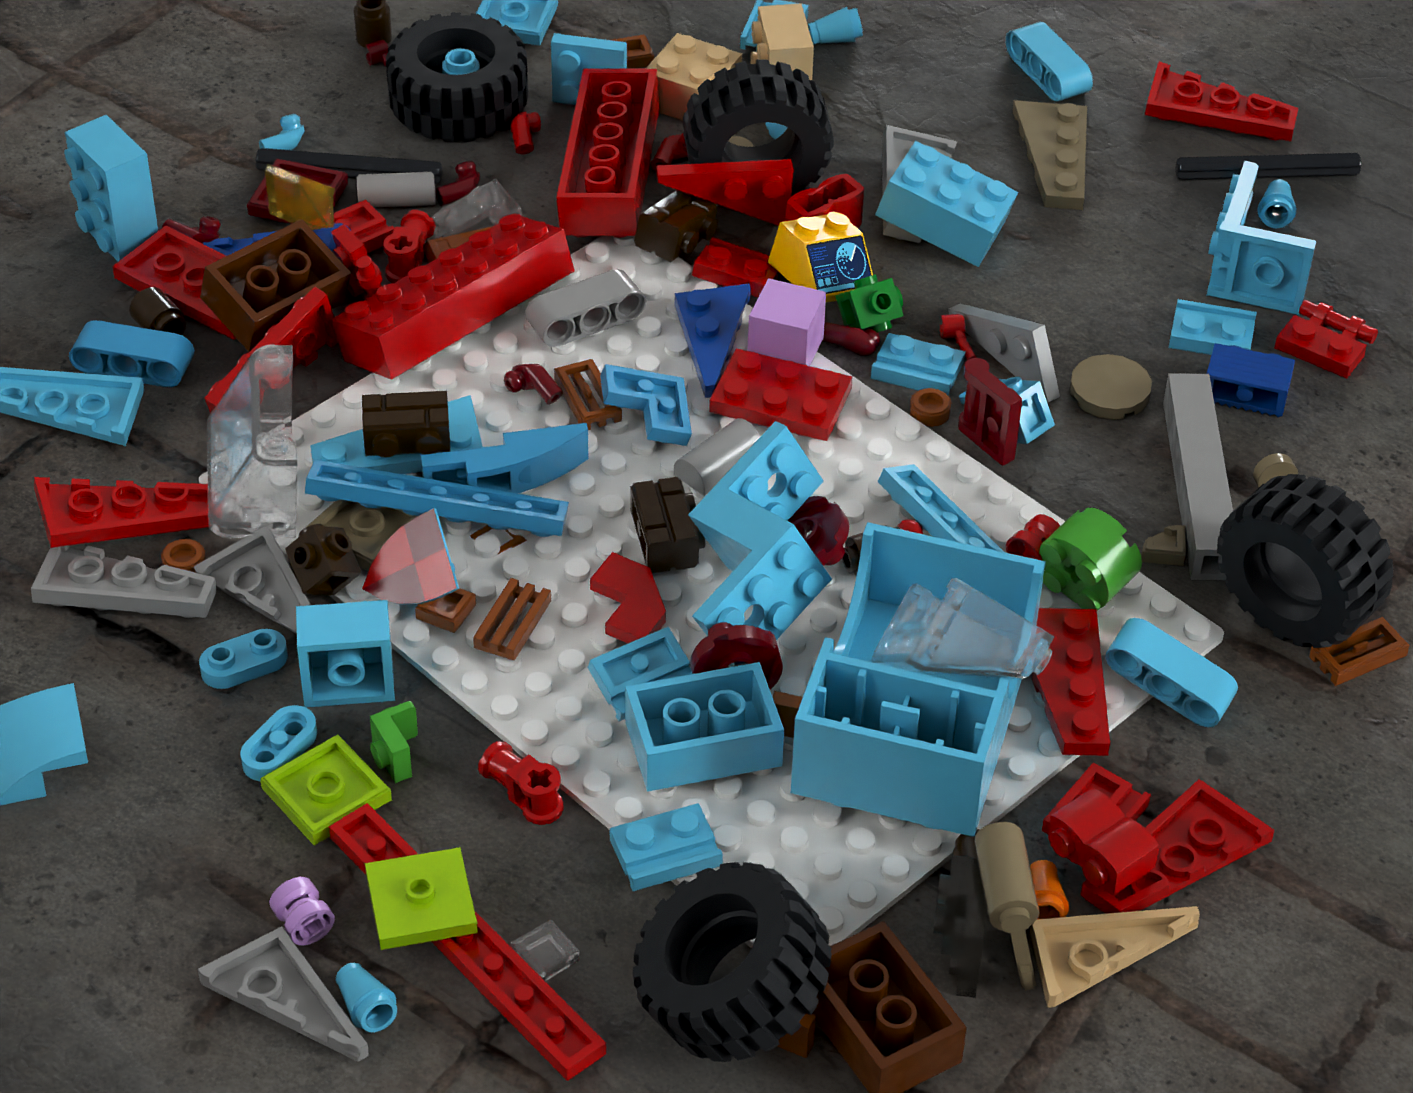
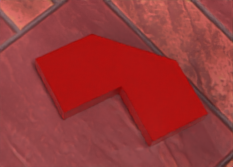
[590,552,666,643]

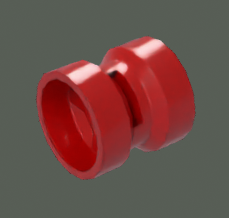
[1006,514,1060,561]

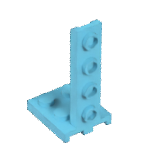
[1207,161,1316,315]

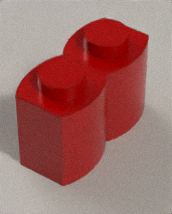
[786,174,864,228]
[1048,788,1159,895]

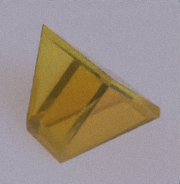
[265,164,335,230]

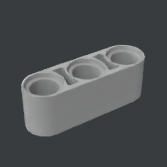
[525,269,647,347]

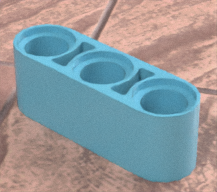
[1006,22,1093,102]
[1105,618,1238,727]

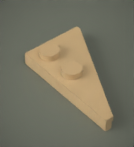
[1030,906,1200,1008]

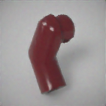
[435,161,480,206]
[161,216,221,244]
[822,322,880,356]
[503,364,563,405]

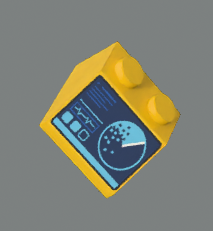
[768,212,873,302]

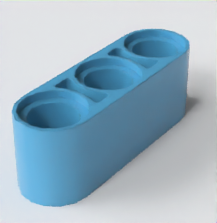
[69,320,195,387]

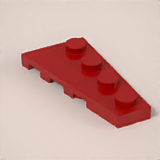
[1145,61,1298,141]
[204,287,338,428]
[34,477,223,548]
[1027,608,1110,756]
[1080,779,1274,914]

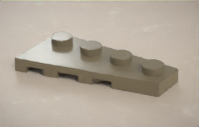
[1012,100,1087,210]

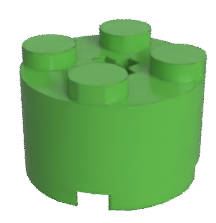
[1039,508,1142,611]

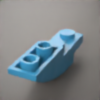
[421,423,589,493]

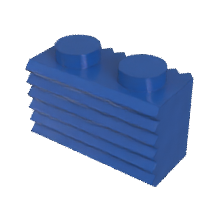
[1207,343,1295,417]

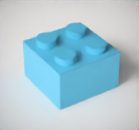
[296,600,395,707]

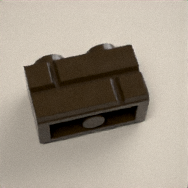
[634,190,718,262]
[362,391,450,457]
[630,477,706,574]

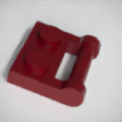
[958,358,1023,466]

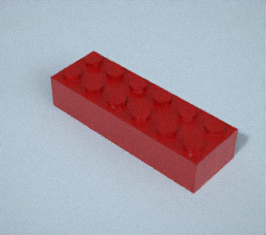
[556,68,660,238]
[331,214,575,380]

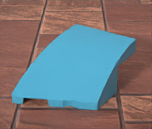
[0,683,88,805]

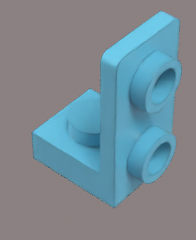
[959,377,1055,444]

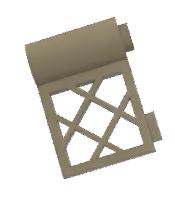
[974,822,1039,991]

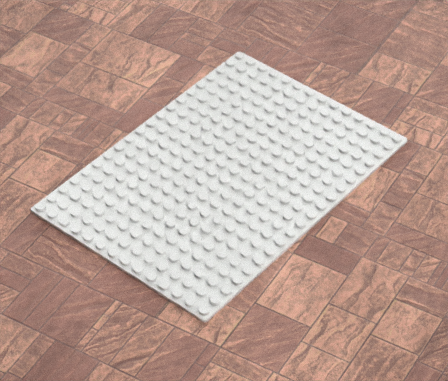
[199,236,1224,948]

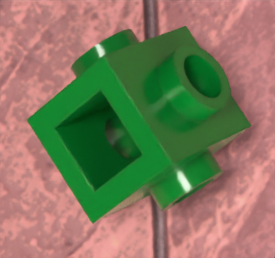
[835,274,904,333]

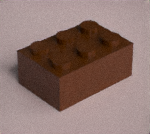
[200,219,351,352]
[812,921,967,1093]

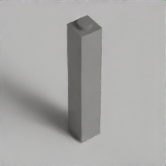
[1163,373,1233,580]

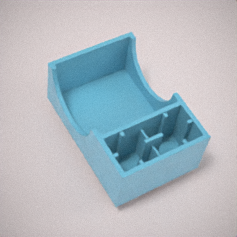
[791,522,1045,837]

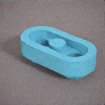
[199,629,288,689]
[240,705,317,781]

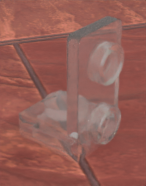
[432,179,522,239]

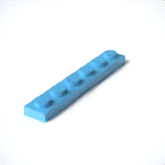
[305,460,569,537]

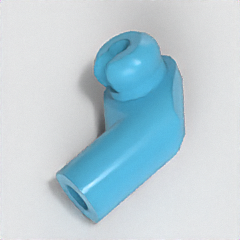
[259,114,304,150]

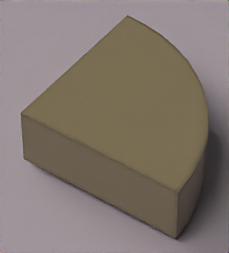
[1141,525,1185,566]

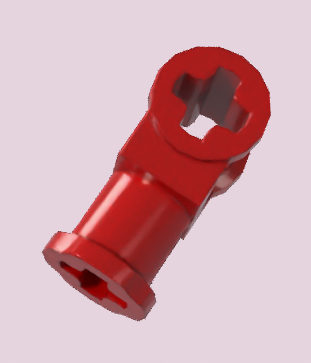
[383,210,436,283]
[478,741,564,825]

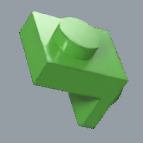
[370,701,418,783]

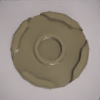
[1070,354,1152,420]

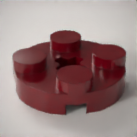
[788,496,849,566]
[690,622,783,690]

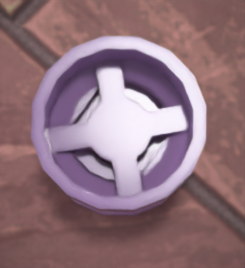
[269,877,335,946]

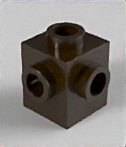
[285,524,362,595]

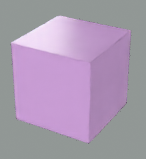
[748,278,826,366]

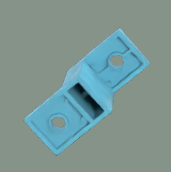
[688,421,832,667]

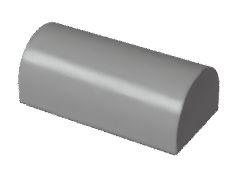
[356,172,436,208]
[674,418,760,496]

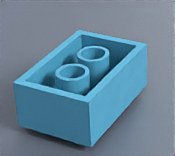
[64,115,158,261]
[875,141,1019,267]
[625,662,784,792]

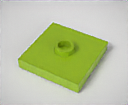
[260,734,392,846]
[365,847,478,950]

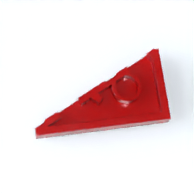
[656,159,794,226]

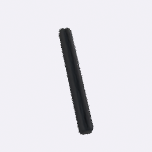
[256,148,442,184]
[1176,153,1361,180]

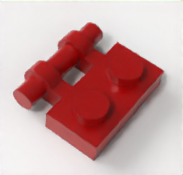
[331,224,382,300]
[1274,300,1378,379]

